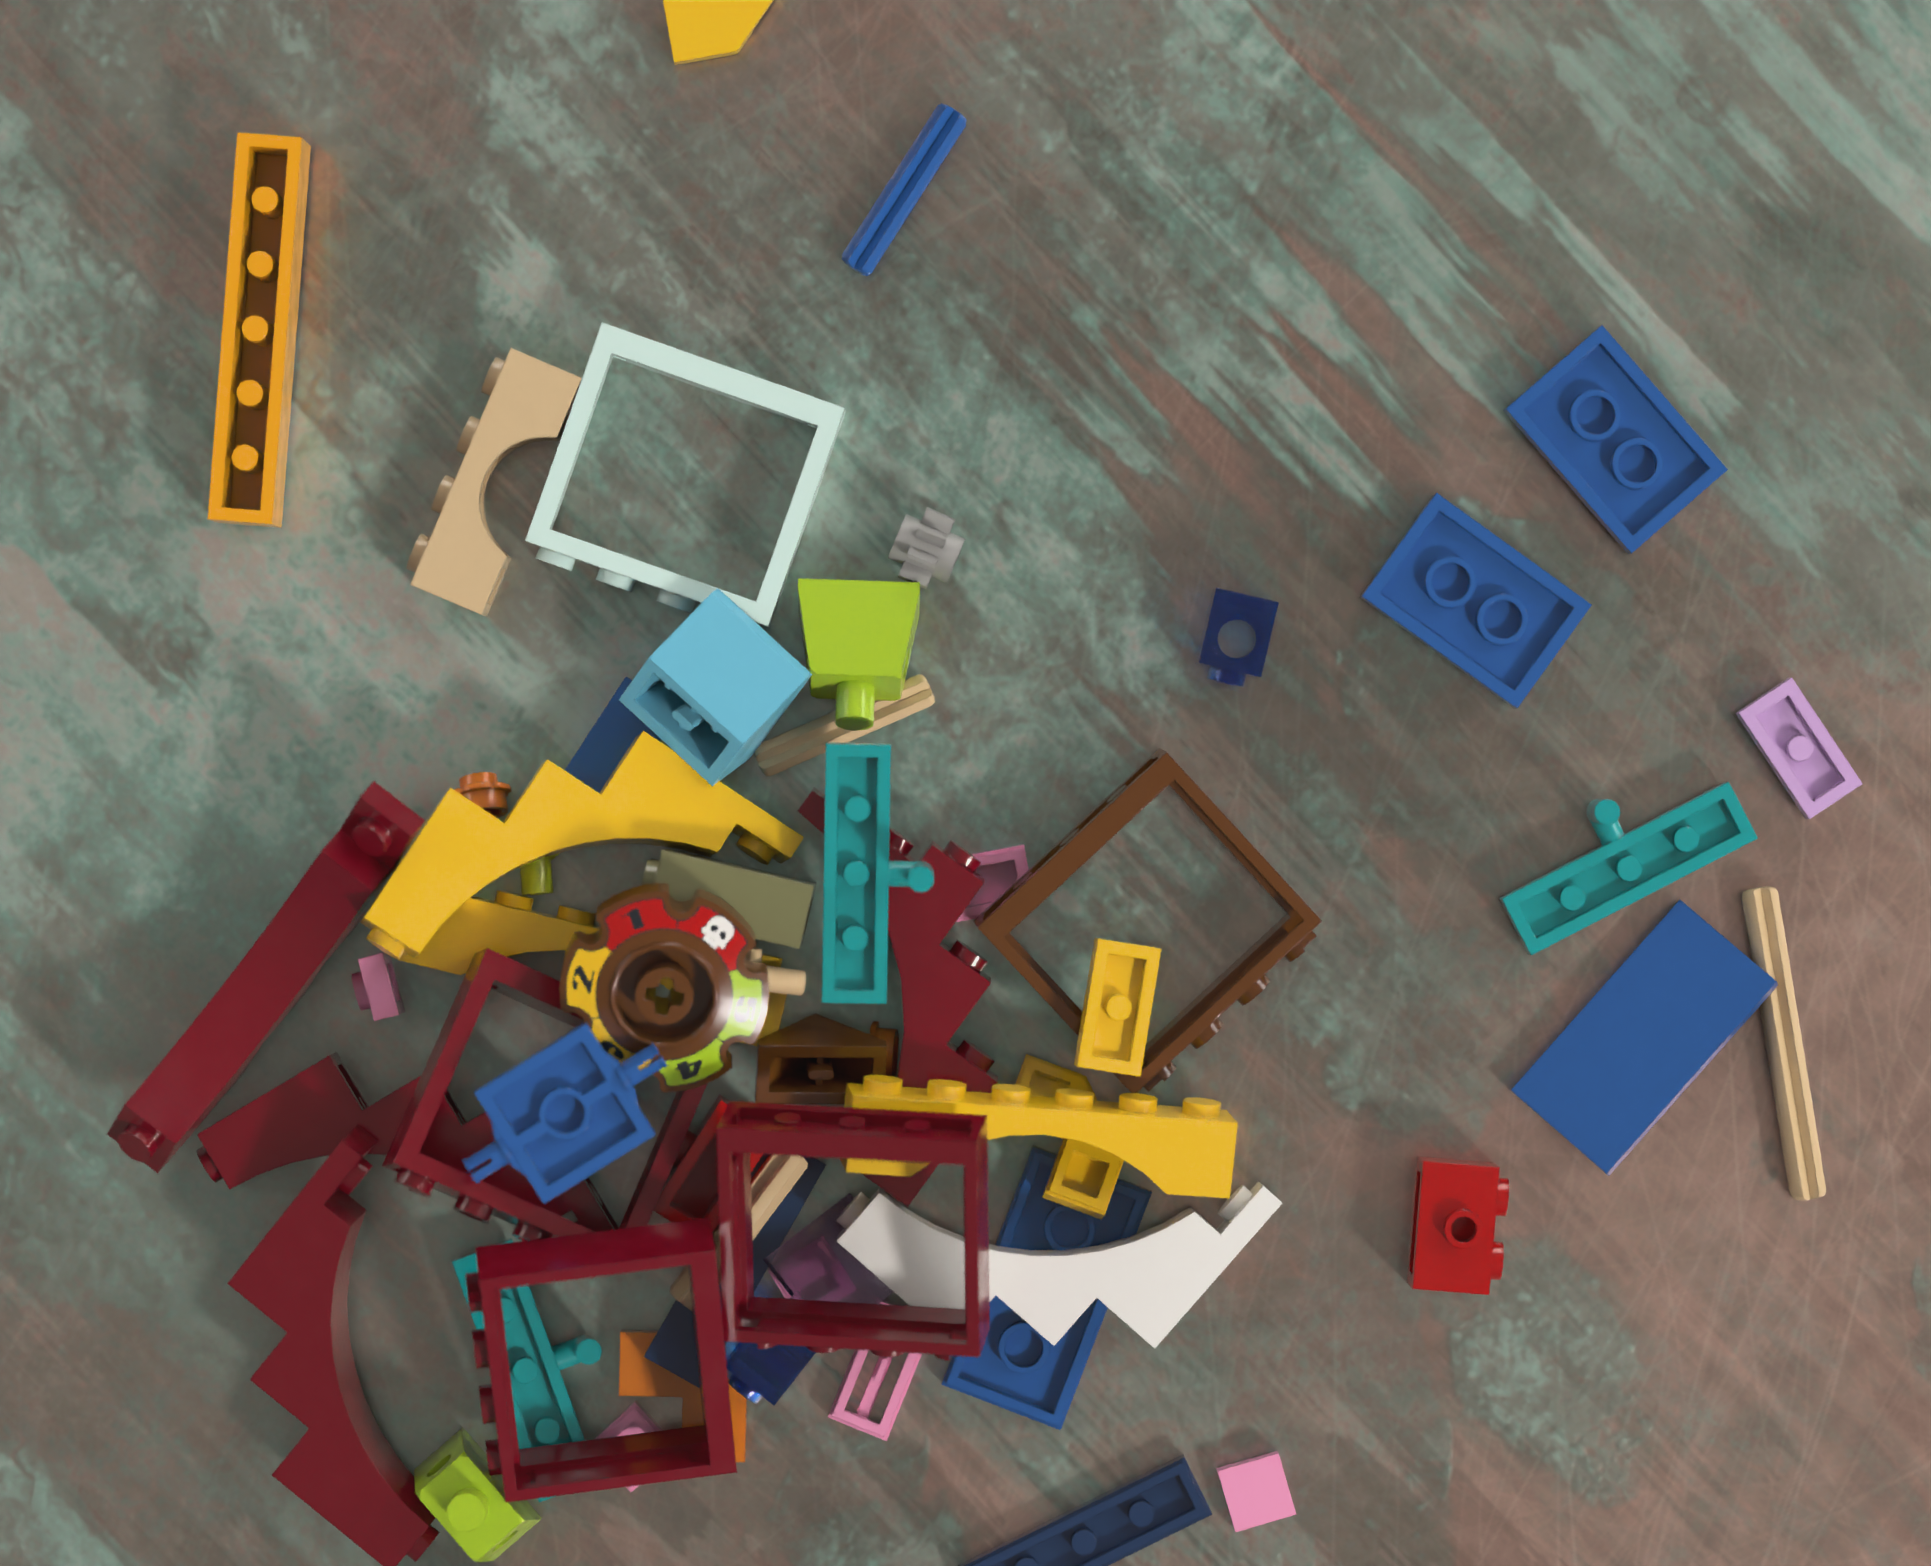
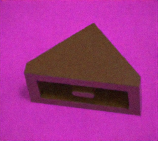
[754,1013,887,1104]

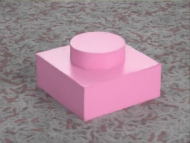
[352,952,405,1021]

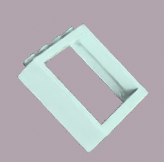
[525,322,846,628]

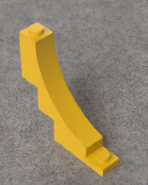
[360,731,804,959]

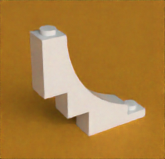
[836,1181,1282,1348]

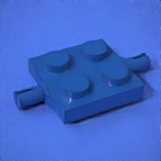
[462,1021,667,1204]

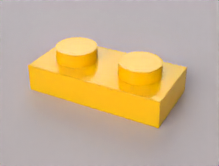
[1074,938,1161,1077]

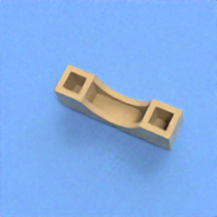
[406,348,582,617]

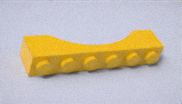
[398,890,788,1046]
[839,1075,1238,1199]

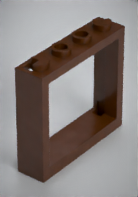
[973,748,1322,1093]

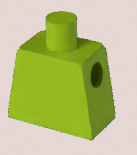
[798,578,920,731]
[414,1427,542,1563]

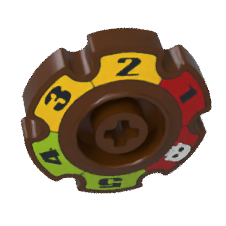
[560,883,769,1092]

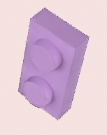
[1735,678,1863,819]

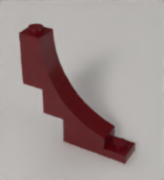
[107,781,425,1173]
[196,1052,619,1232]
[227,1125,440,1566]

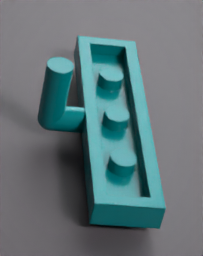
[822,742,934,1004]
[1499,782,1758,955]
[451,1238,602,1503]

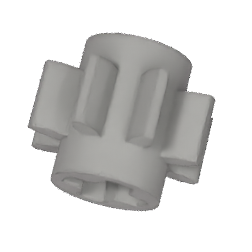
[888,507,965,589]

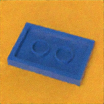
[1503,325,1728,555]
[1360,493,1592,709]

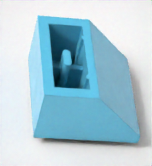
[619,588,812,786]

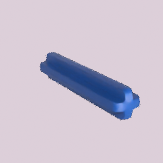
[842,103,966,276]

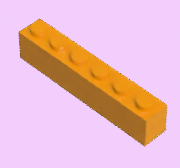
[208,132,311,528]

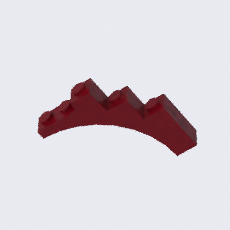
[798,787,998,1207]

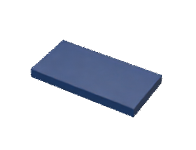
[1511,900,1778,1176]
[942,1145,1152,1430]

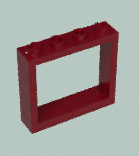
[382,948,708,1241]
[716,1101,990,1361]
[465,1218,737,1503]

